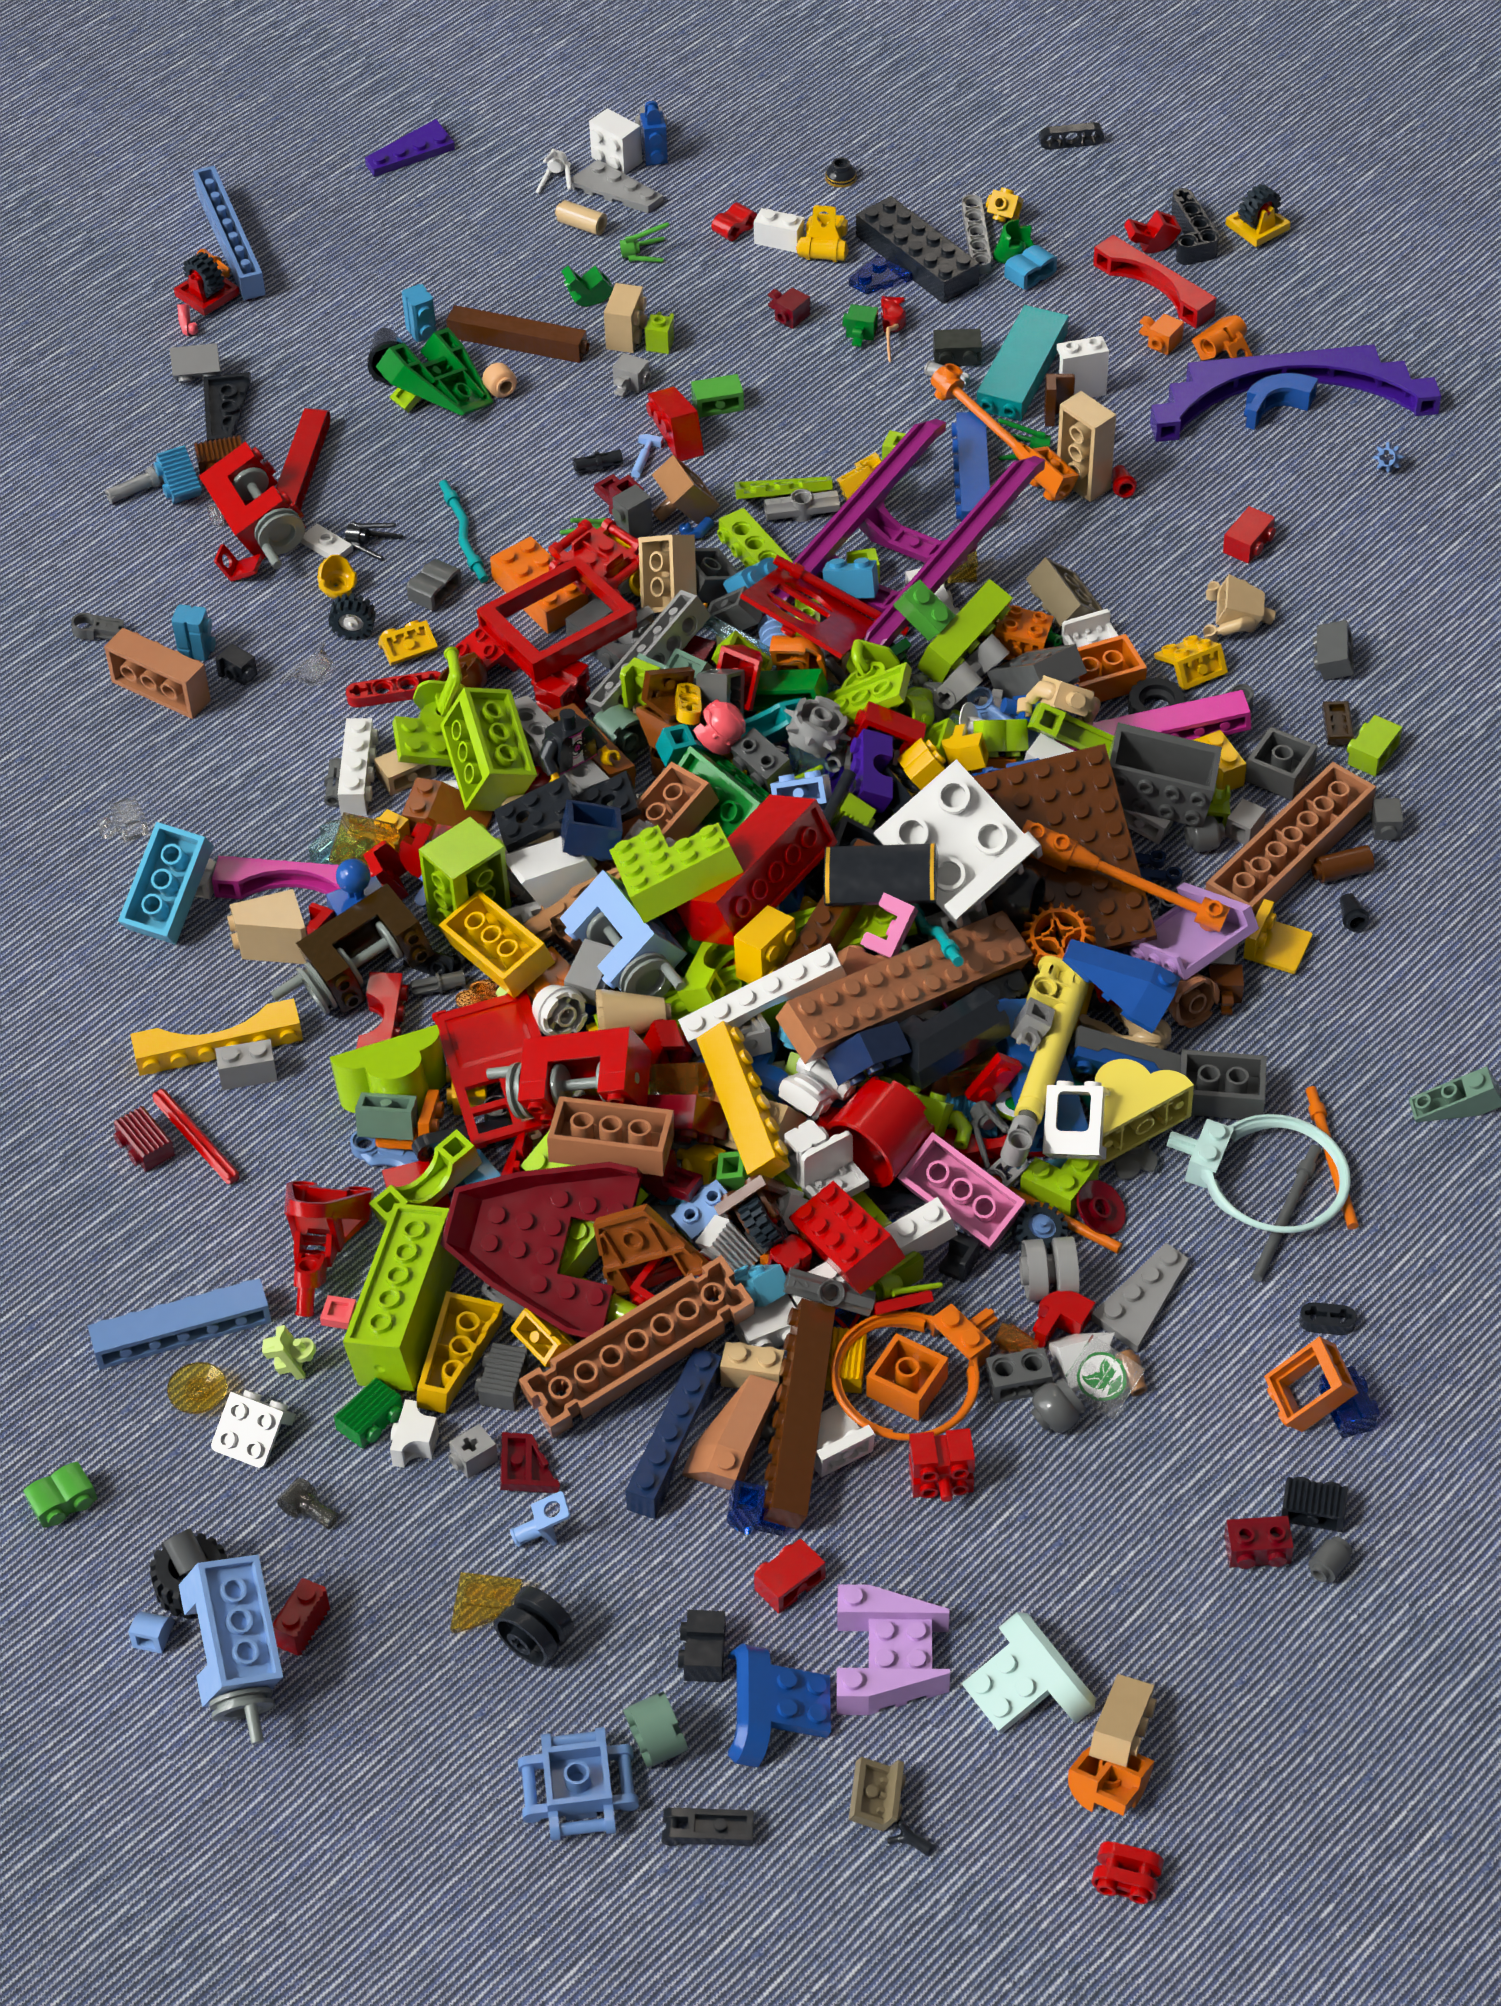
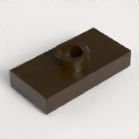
[1322,701,1354,745]

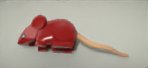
[881,296,906,362]

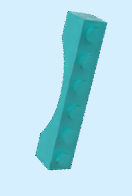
[655,698,802,767]

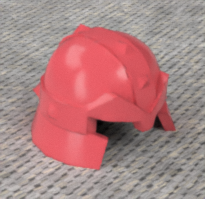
[693,699,746,755]

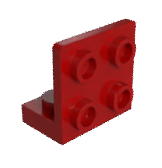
[455,627,520,672]

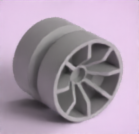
[1019,1236,1079,1302]

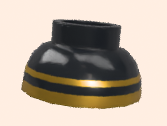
[825,157,857,187]

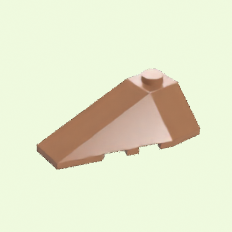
[682,1375,779,1493]

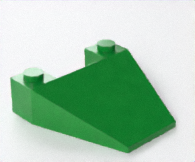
[376,328,493,416]

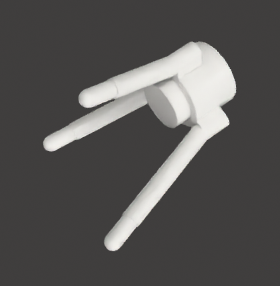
[536,149,572,194]

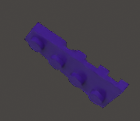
[365,119,455,177]

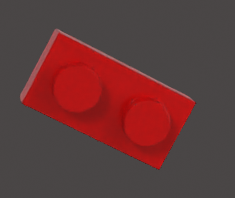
[964,1052,1023,1105]

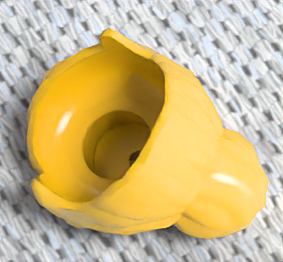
[317,554,357,599]

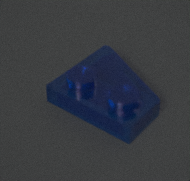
[849,255,912,295]

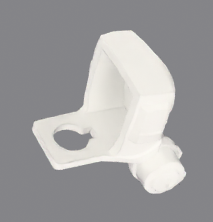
[778,1057,856,1122]

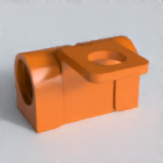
[1192,315,1253,361]

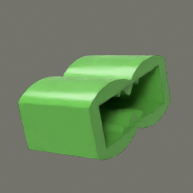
[23,1461,98,1528]

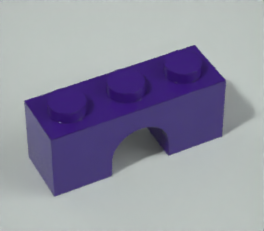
[850,728,893,814]

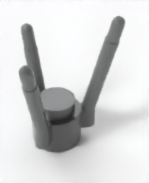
[970,1100,1010,1170]

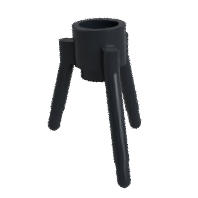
[345,522,403,561]

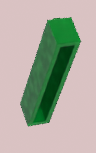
[744,668,829,711]

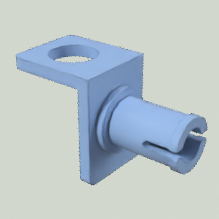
[510,1491,571,1547]

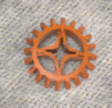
[1021,902,1096,969]

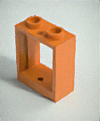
[1264,1336,1358,1432]

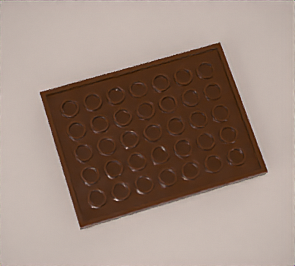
[972,744,1157,972]

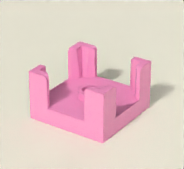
[860,893,918,958]

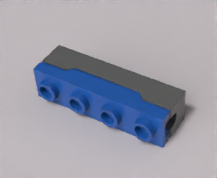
[1066,1025,1181,1075]

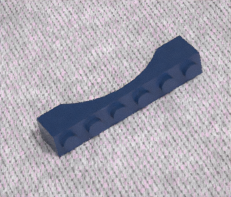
[625,1348,722,1519]

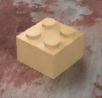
[604,283,648,353]

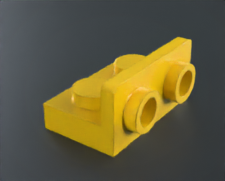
[378,620,438,666]

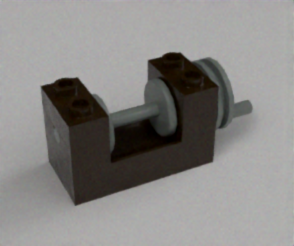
[270,883,434,1015]

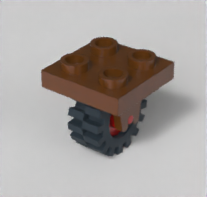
[714,1175,789,1250]

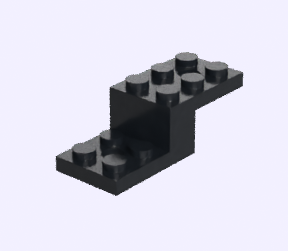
[494,771,642,853]

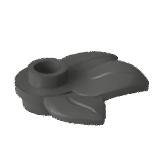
[1109,1140,1158,1180]

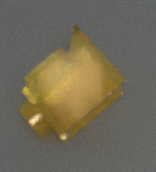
[947,550,978,583]

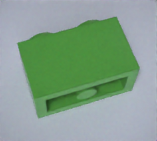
[691,374,744,418]
[893,579,955,641]

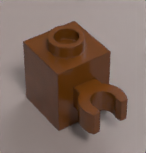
[1205,964,1244,1015]

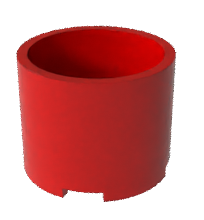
[824,1076,935,1187]

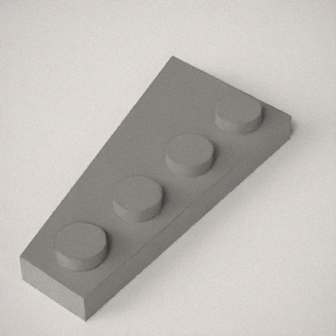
[571,159,664,214]
[1091,1243,1189,1353]

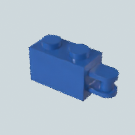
[640,101,668,166]

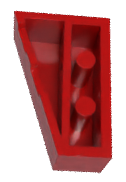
[646,387,704,461]

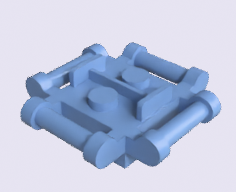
[517,1727,639,1841]

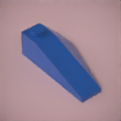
[1062,939,1181,1033]

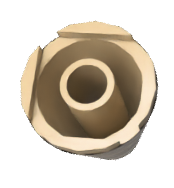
[595,989,671,1035]

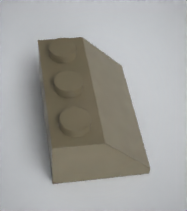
[1026,557,1103,630]

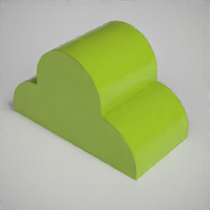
[329,1025,447,1117]

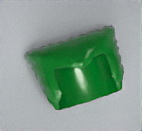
[993,219,1035,264]

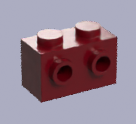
[1224,1516,1294,1569]

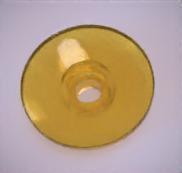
[167,1362,227,1414]

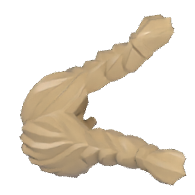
[1078,1004,1172,1050]

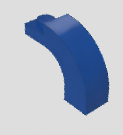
[1244,373,1318,430]

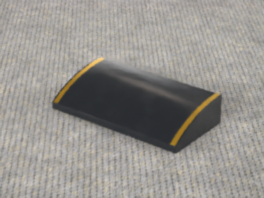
[824,843,939,906]

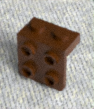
[641,667,707,722]

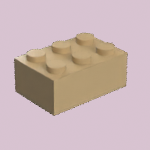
[638,535,697,613]

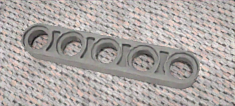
[961,195,992,274]

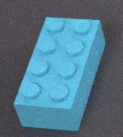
[118,822,214,945]

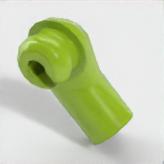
[948,1110,972,1149]

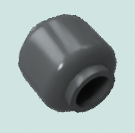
[1184,816,1225,852]

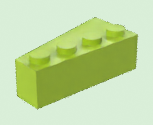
[917,579,1013,683]

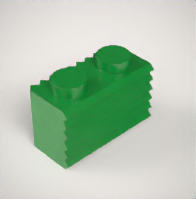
[334,1377,403,1449]

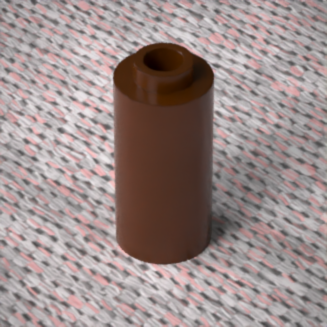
[1311,845,1374,883]

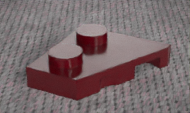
[500,1432,560,1493]

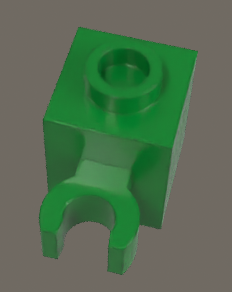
[842,304,878,347]

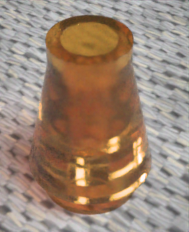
[993,1322,1040,1353]

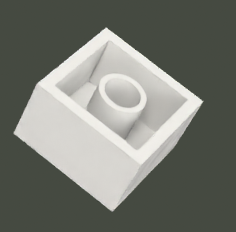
[589,108,642,174]

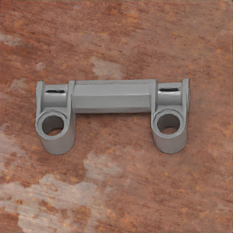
[933,634,1010,709]

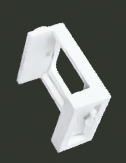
[1043,1081,1110,1160]

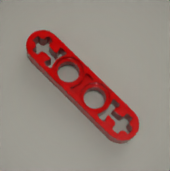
[346,671,441,708]

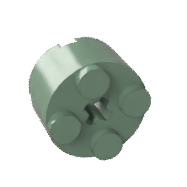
[593,704,648,762]
[623,1691,689,1768]

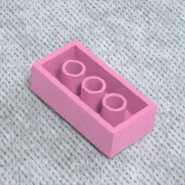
[897,1132,1026,1252]

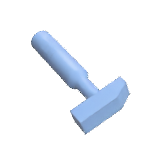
[631,434,663,478]

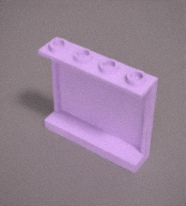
[1115,882,1259,981]

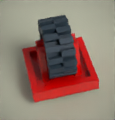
[174,252,240,316]

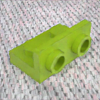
[620,657,660,710]

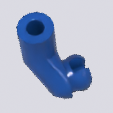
[679,517,714,539]

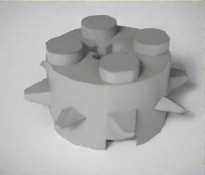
[784,696,851,759]

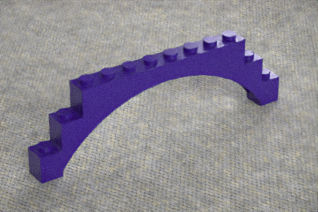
[1150,344,1441,442]

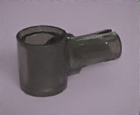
[277,1477,339,1530]

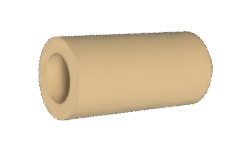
[555,200,607,236]

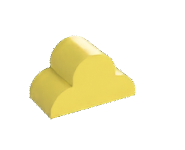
[1095,1059,1194,1167]

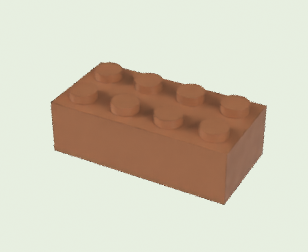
[104,628,211,719]
[547,1096,674,1176]

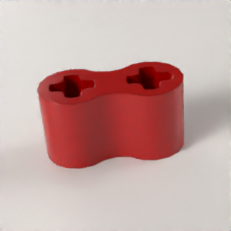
[711,202,757,241]

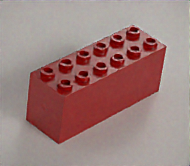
[676,794,838,946]

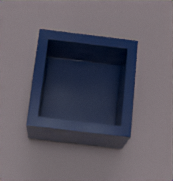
[561,799,623,861]
[824,1021,912,1087]

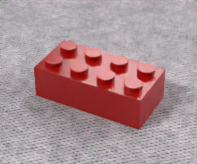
[788,1181,906,1295]

